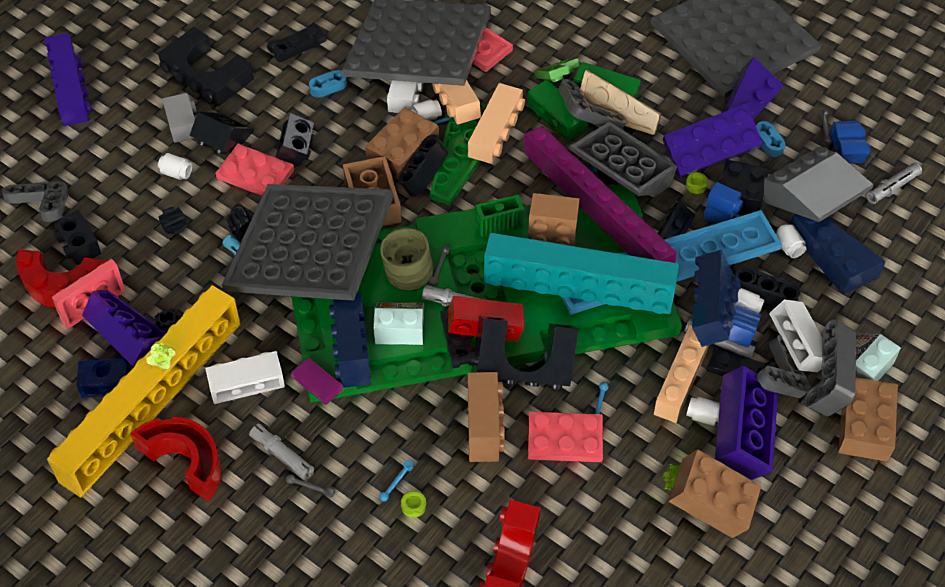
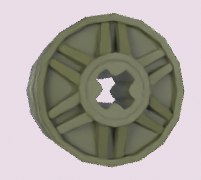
[380,228,434,291]

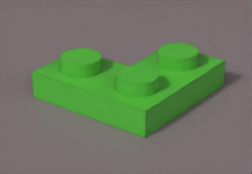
[534,58,580,82]

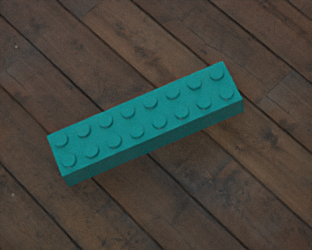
[484,233,679,314]

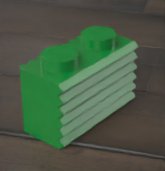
[474,194,524,237]

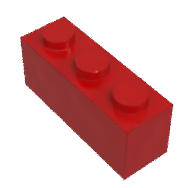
[448,296,524,341]

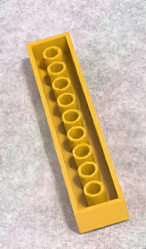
[47,285,240,498]

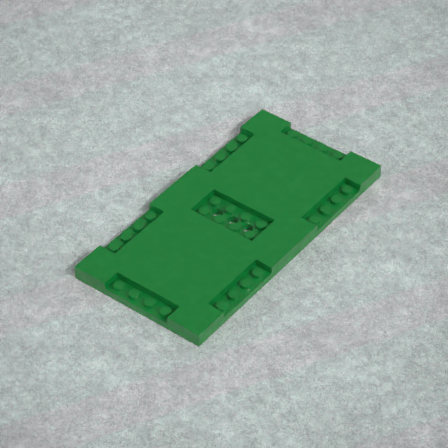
[291,184,682,403]

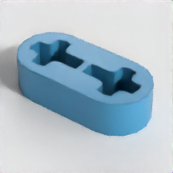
[309,70,347,98]
[756,121,785,157]

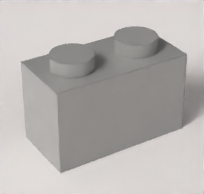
[162,93,197,143]

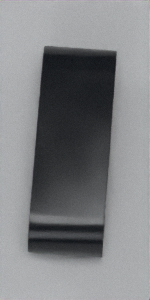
[398,134,448,197]
[735,267,801,309]

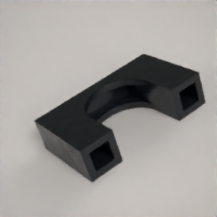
[158,27,254,107]
[472,315,579,389]

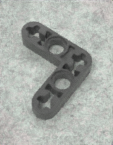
[558,79,627,129]
[2,181,68,222]
[757,335,811,398]

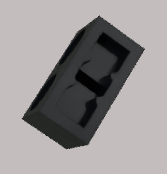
[275,113,315,166]
[54,210,102,265]

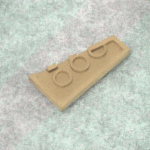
[580,70,661,135]

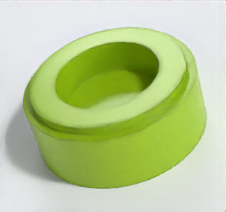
[686,172,708,194]
[401,491,426,518]

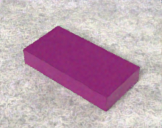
[291,357,343,405]

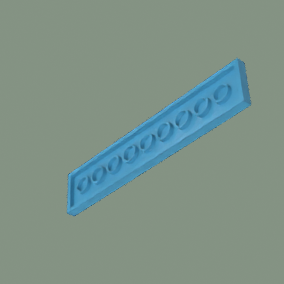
[561,210,782,315]

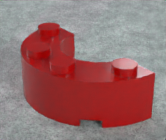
[16,249,107,308]
[130,417,222,502]
[479,499,540,587]

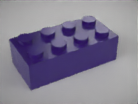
[662,103,763,179]
[715,366,778,480]

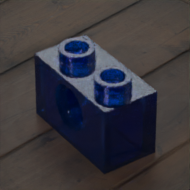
[76,357,131,398]

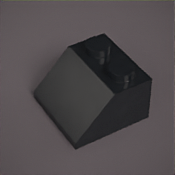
[189,112,254,155]

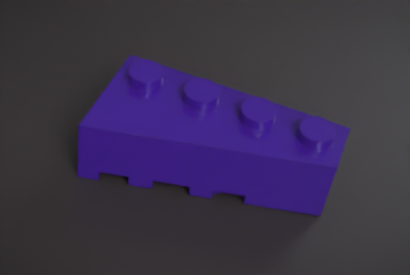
[44,33,91,126]
[721,57,784,119]
[82,290,167,367]

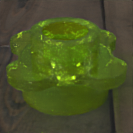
[146,343,175,370]

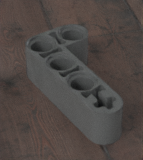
[805,319,856,416]

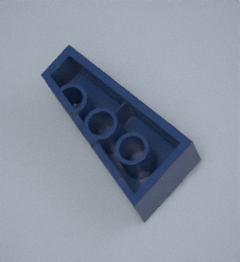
[791,214,886,295]
[692,250,741,347]
[329,292,371,388]

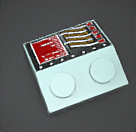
[374,302,424,345]
[856,334,901,381]

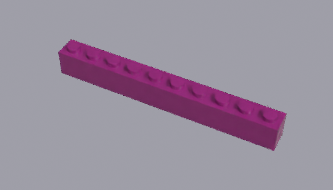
[524,126,677,263]

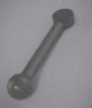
[818,109,833,145]
[429,246,450,287]
[286,474,335,497]

